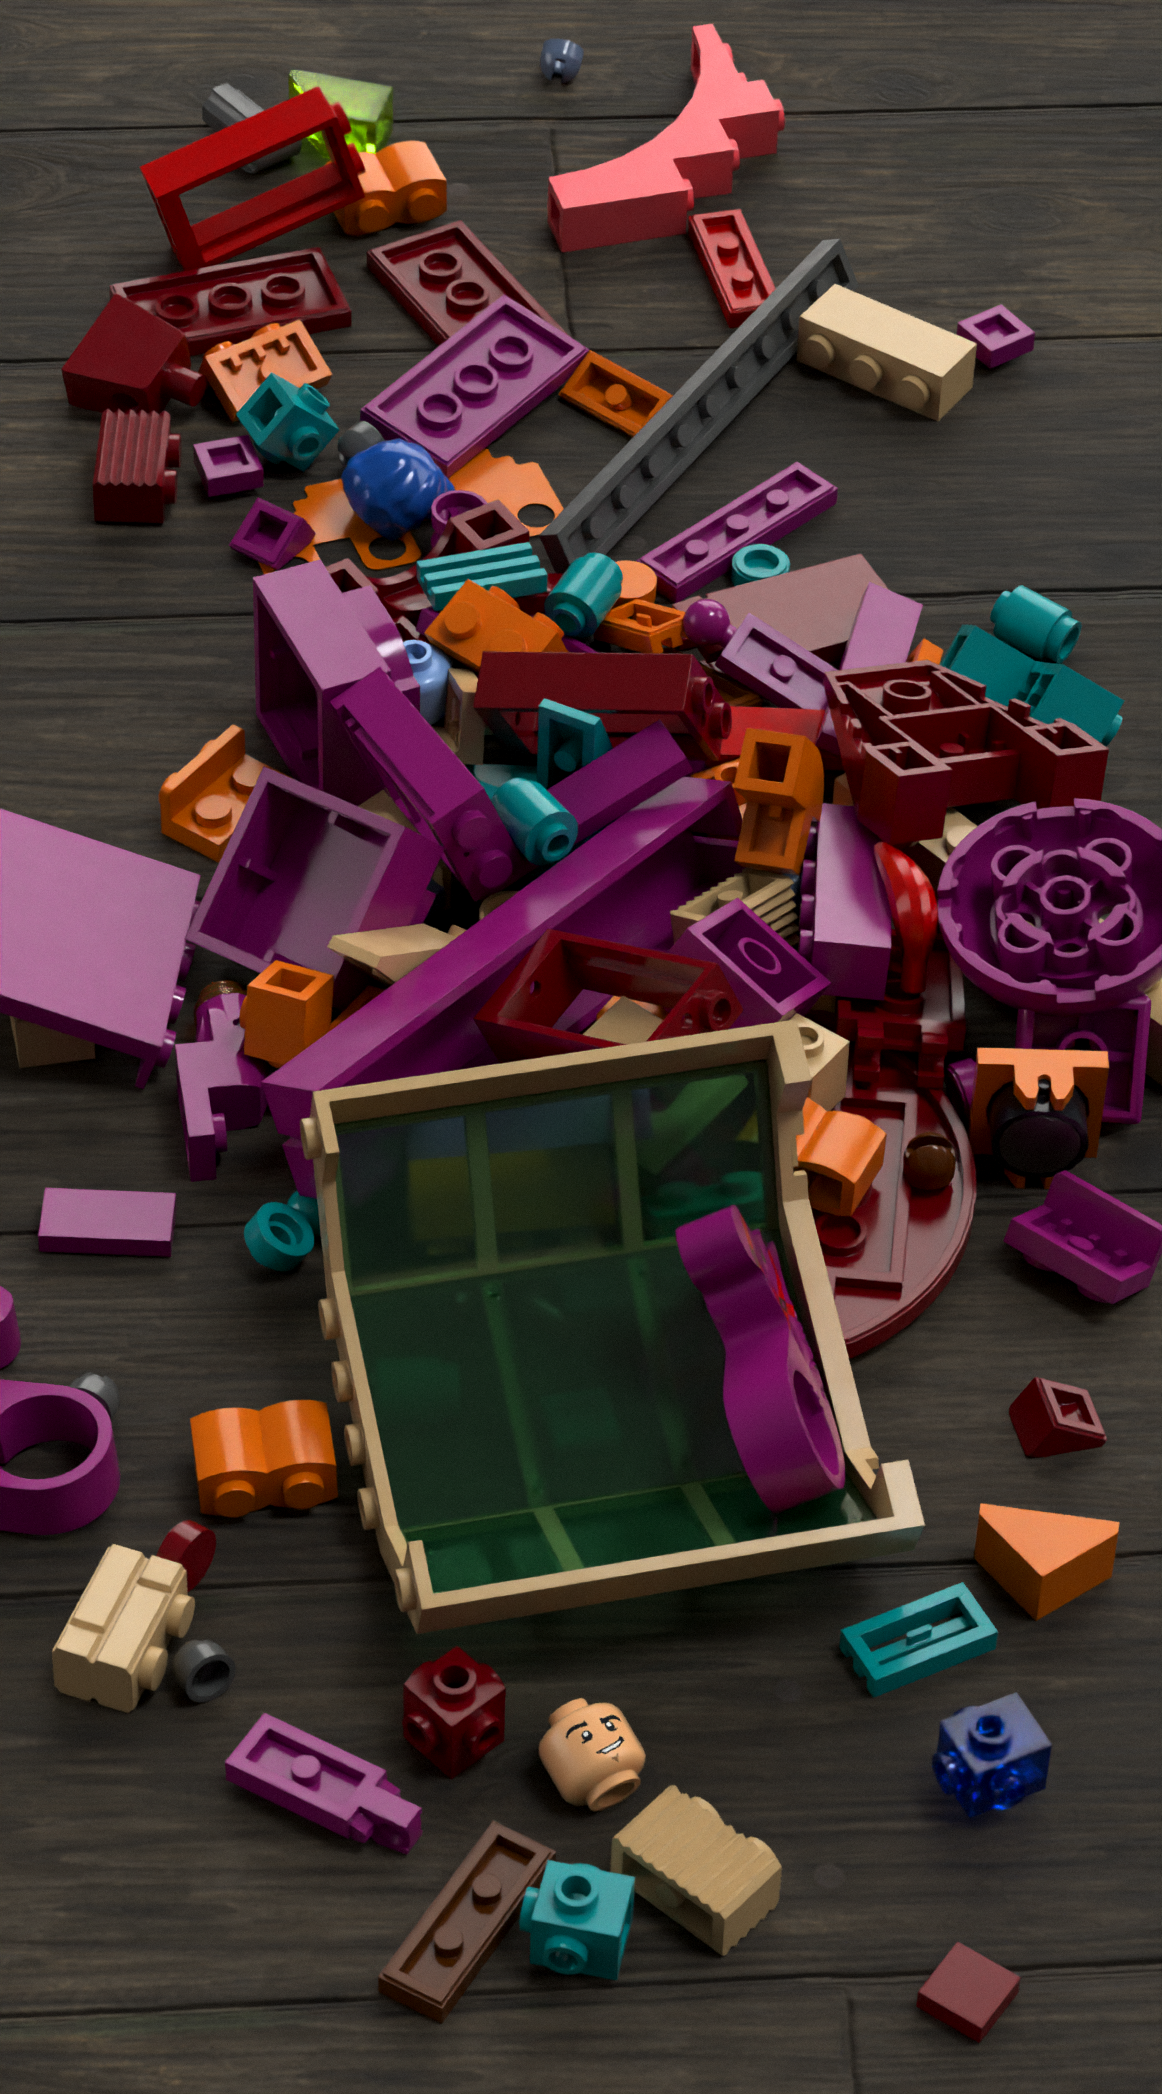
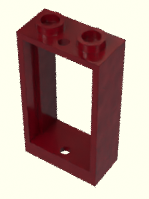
[473,651,732,761]
[473,929,744,1103]

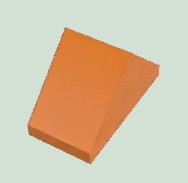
[974,1503,1119,1621]

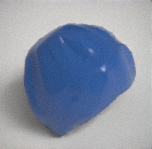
[342,438,455,541]

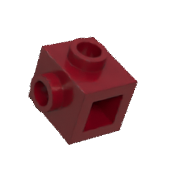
[402,1646,506,1780]

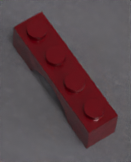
[326,500,529,627]

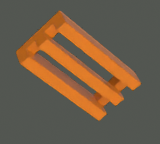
[593,599,689,654]

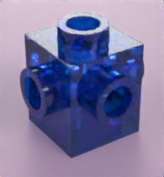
[932,1692,1052,1818]

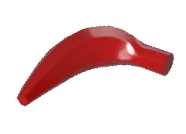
[874,841,939,993]

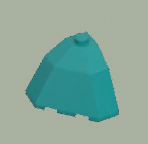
[939,624,1124,746]

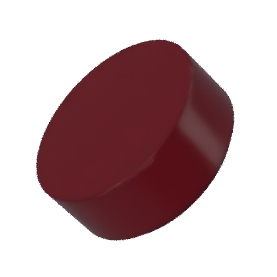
[156,1520,216,1592]

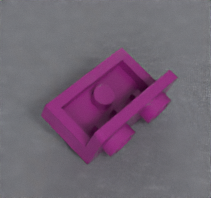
[1003,1170,1162,1304]

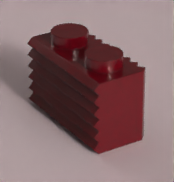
[93,408,182,524]

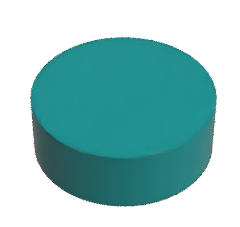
[731,544,790,586]

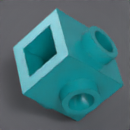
[236,372,340,472]
[519,1860,635,1981]

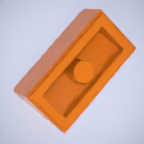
[558,350,673,438]

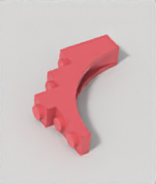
[547,24,785,253]

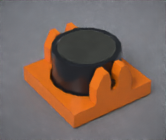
[967,1047,1109,1189]

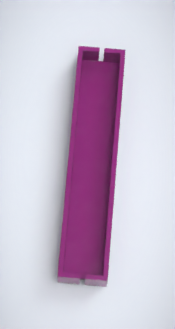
[261,777,745,1206]

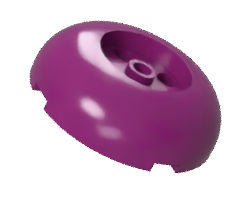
[938,798,1162,1017]

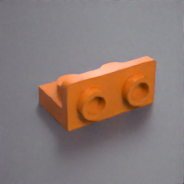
[198,319,332,422]
[159,724,293,863]

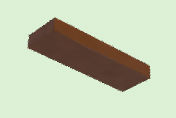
[378,1821,556,2024]

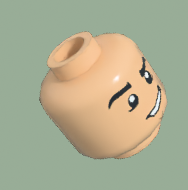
[539,1698,645,1811]

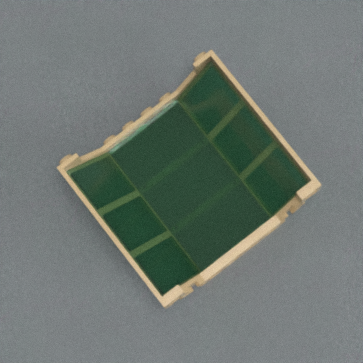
[300,1019,925,1634]

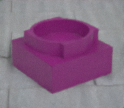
[253,559,420,806]
[184,767,445,1011]

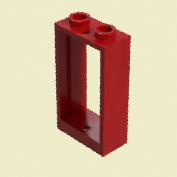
[140,86,366,271]

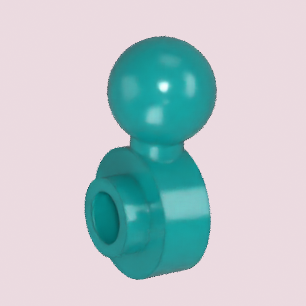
[244,1190,321,1271]

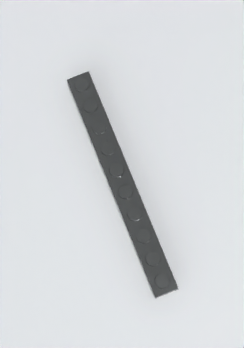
[539,239,859,574]

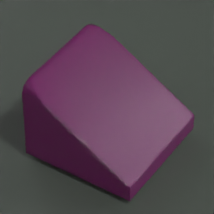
[229,497,316,571]

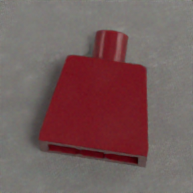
[61,293,207,414]

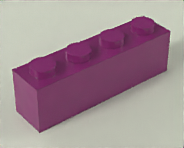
[798,803,892,1001]

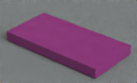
[360,294,590,478]

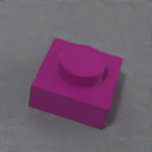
[957,304,1035,369]
[193,435,264,497]

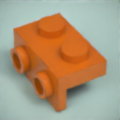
[424,579,568,674]

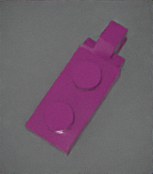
[225,1713,423,1855]

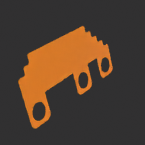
[258,448,564,574]

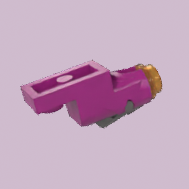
[175,980,279,1182]

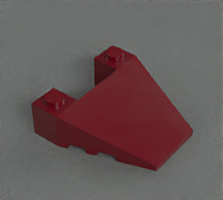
[823,660,1109,848]

